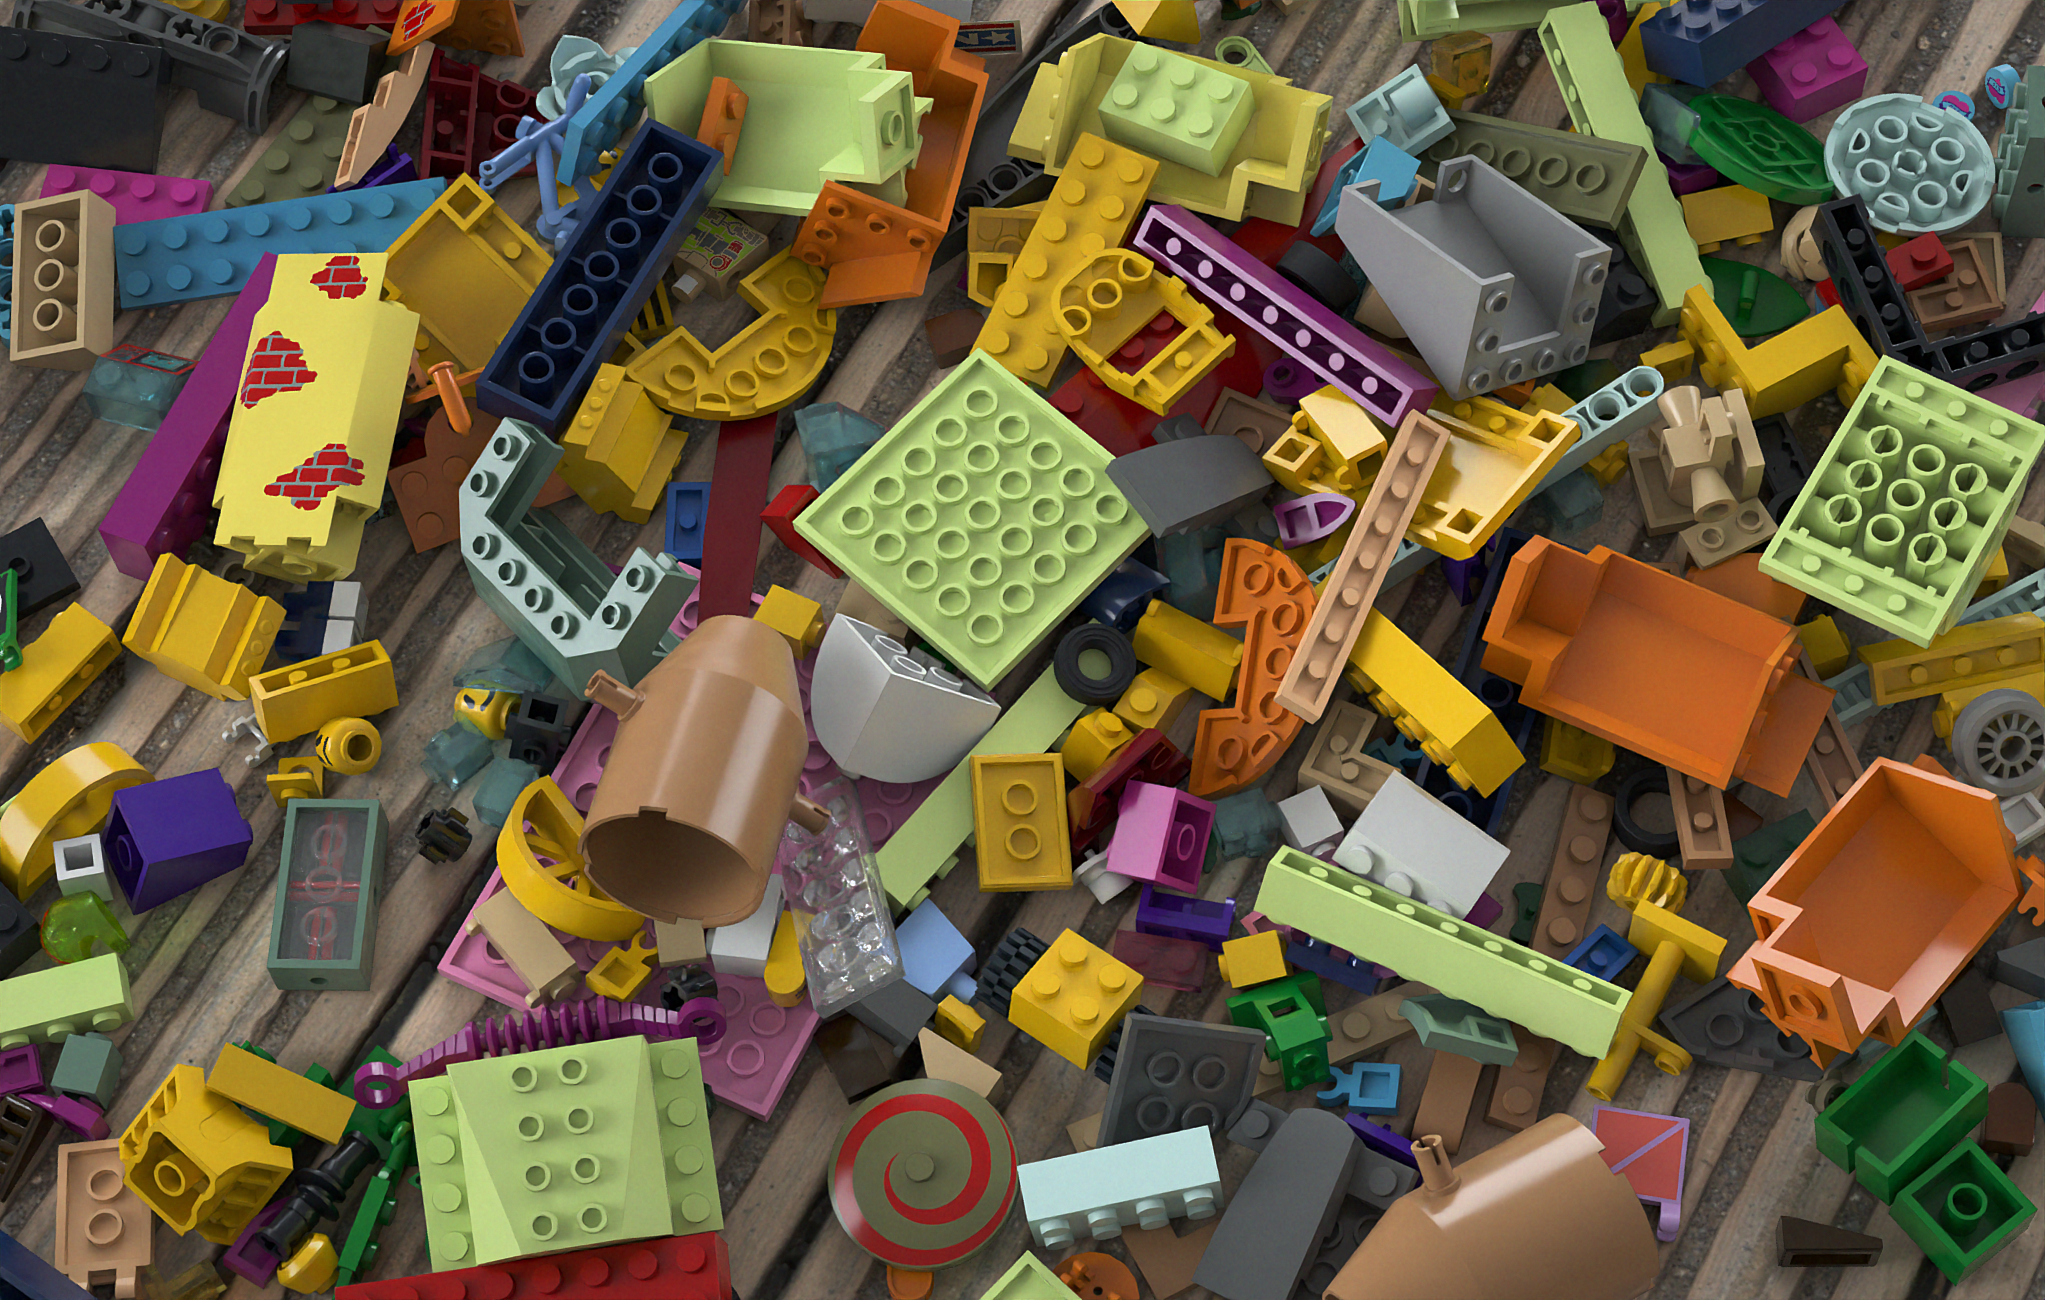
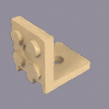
[1626,388,1765,537]

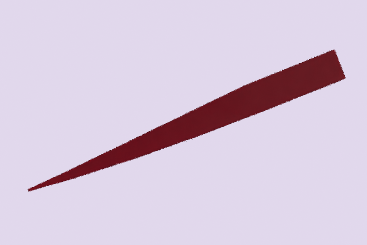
[697,410,778,627]

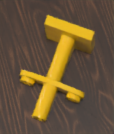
[1585,898,1728,1102]

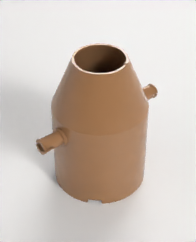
[577,615,831,928]
[1322,1113,1660,1300]

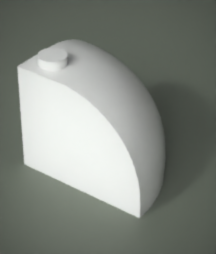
[811,613,1002,783]

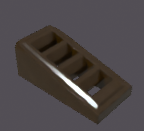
[0,1093,54,1203]
[1775,1216,1883,1267]

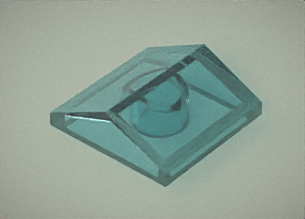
[453,634,556,694]

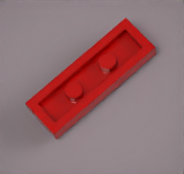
[1815,231,1954,317]

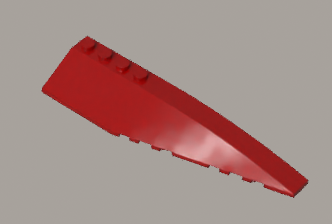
[1046,136,1365,458]

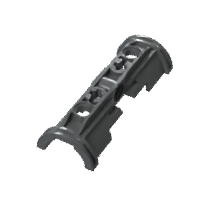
[11,0,291,136]

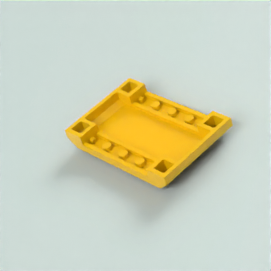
[379,172,648,422]
[1262,349,1581,561]

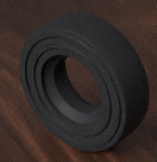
[1054,623,1136,706]

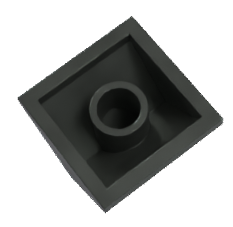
[286,19,391,107]

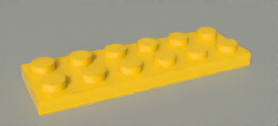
[969,131,1162,393]

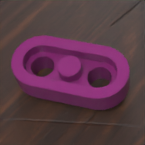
[1263,358,1331,405]

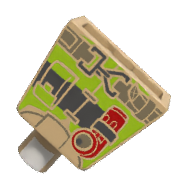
[671,206,771,305]

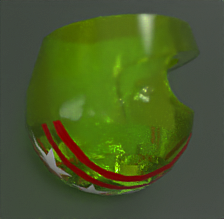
[39,889,132,966]

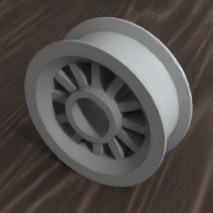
[1951,688,2045,796]

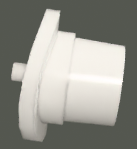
[1072,848,1134,905]

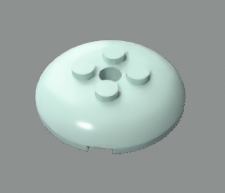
[1824,93,1995,238]

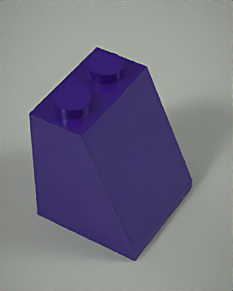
[101,767,253,916]

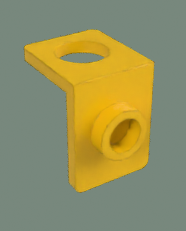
[266,756,324,808]

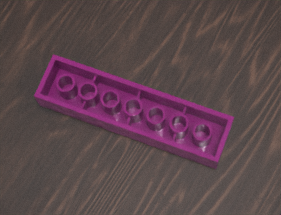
[98,251,278,583]

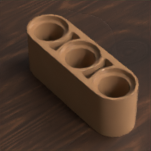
[1411,1049,1484,1156]

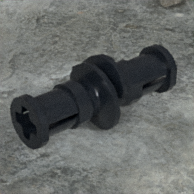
[255,1129,381,1262]

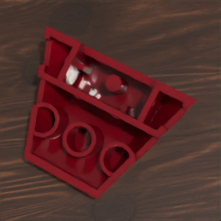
[417,47,552,185]
[1066,728,1192,873]

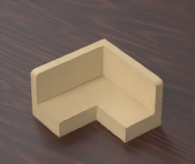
[1297,698,1402,821]

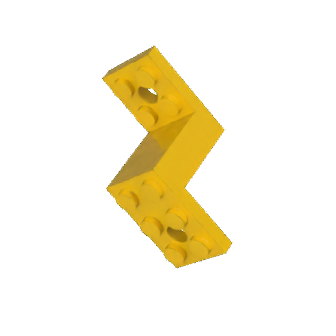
[1676,283,1880,421]

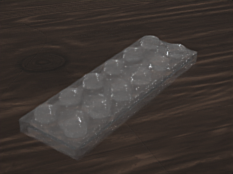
[777,774,906,1019]

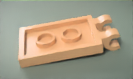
[54,1138,156,1300]

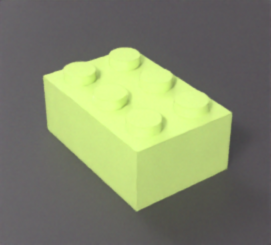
[1098,41,1257,177]

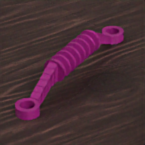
[354,995,727,1110]

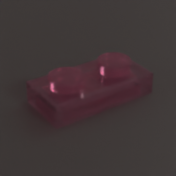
[1112,929,1209,993]

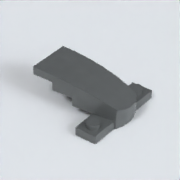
[1104,412,1280,550]
[1191,1096,1420,1300]

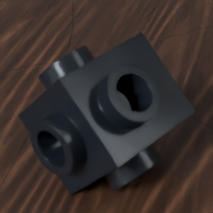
[504,690,572,769]

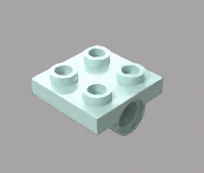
[1345,64,1456,157]

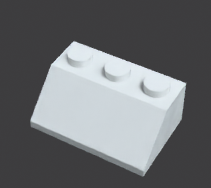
[1332,769,1511,920]

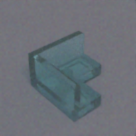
[1639,83,1716,165]

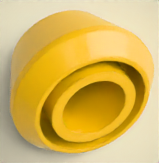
[277,1232,339,1295]

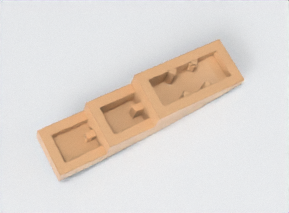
[334,40,436,191]

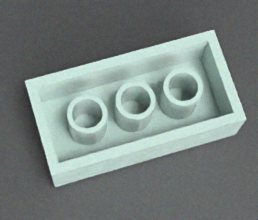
[1017,1125,1225,1250]

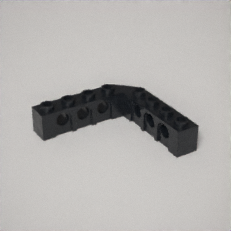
[1809,193,2045,393]

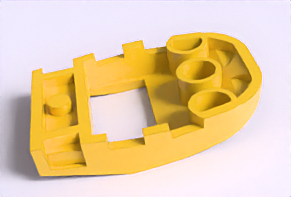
[1051,248,1236,417]

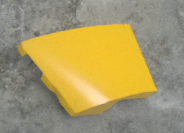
[967,207,1042,309]

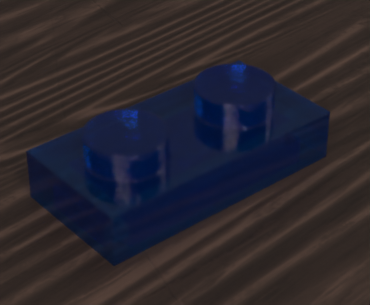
[1284,936,1384,996]

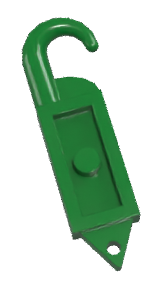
[332,1121,413,1300]

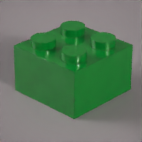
[1888,1137,2038,1286]

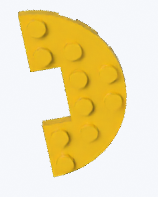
[624,243,837,421]

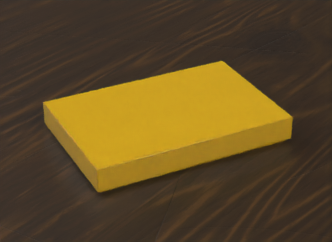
[969,753,1073,893]

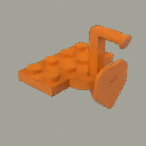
[387,361,577,554]

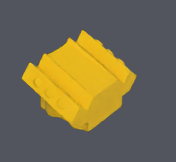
[555,362,689,525]
[121,553,287,702]
[118,1064,293,1246]

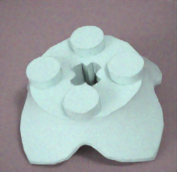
[536,35,638,121]

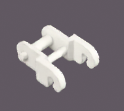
[222,713,279,768]

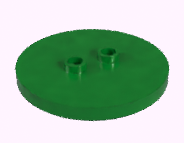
[1679,93,1841,205]

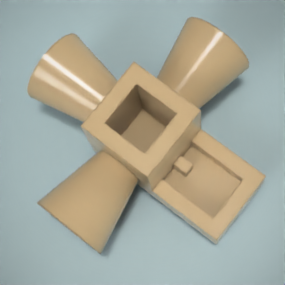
[1657,385,1738,523]

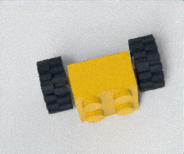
[975,927,1159,1085]

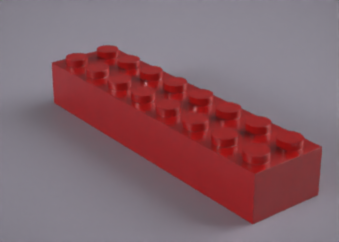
[334,1231,732,1300]

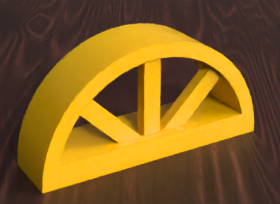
[0,742,156,904]
[496,775,647,942]

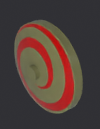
[828,1079,1021,1272]

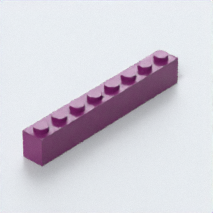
[1133,204,1440,428]

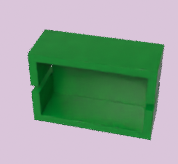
[1814,1028,1989,1207]

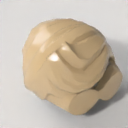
[1780,204,1830,281]

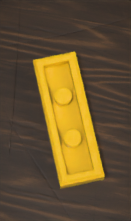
[204,1042,357,1147]

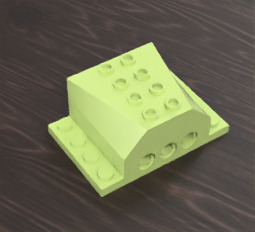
[1758,354,2045,649]
[408,1035,724,1273]

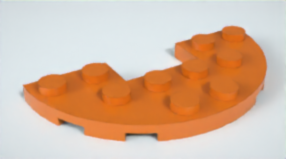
[1188,538,1319,801]

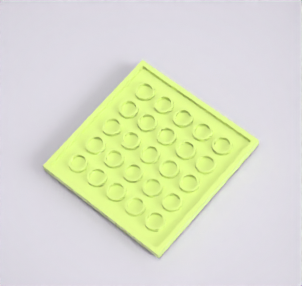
[792,347,1153,693]

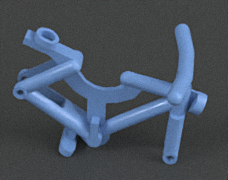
[479,73,699,260]

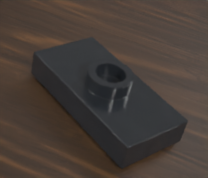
[1752,412,1812,499]

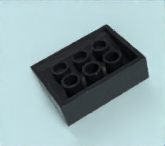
[0,25,174,175]

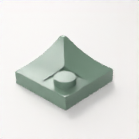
[1398,993,1519,1067]

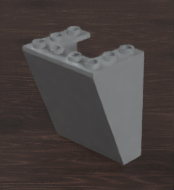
[1334,154,1613,401]

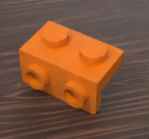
[696,77,749,176]

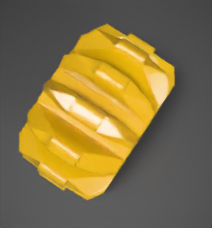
[1606,852,1688,915]

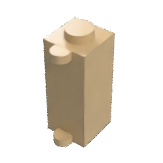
[464,886,582,1009]

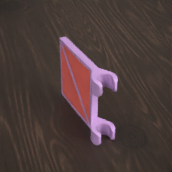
[1591,1104,1690,1242]

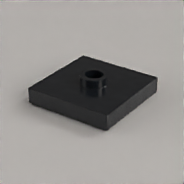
[0,517,81,622]

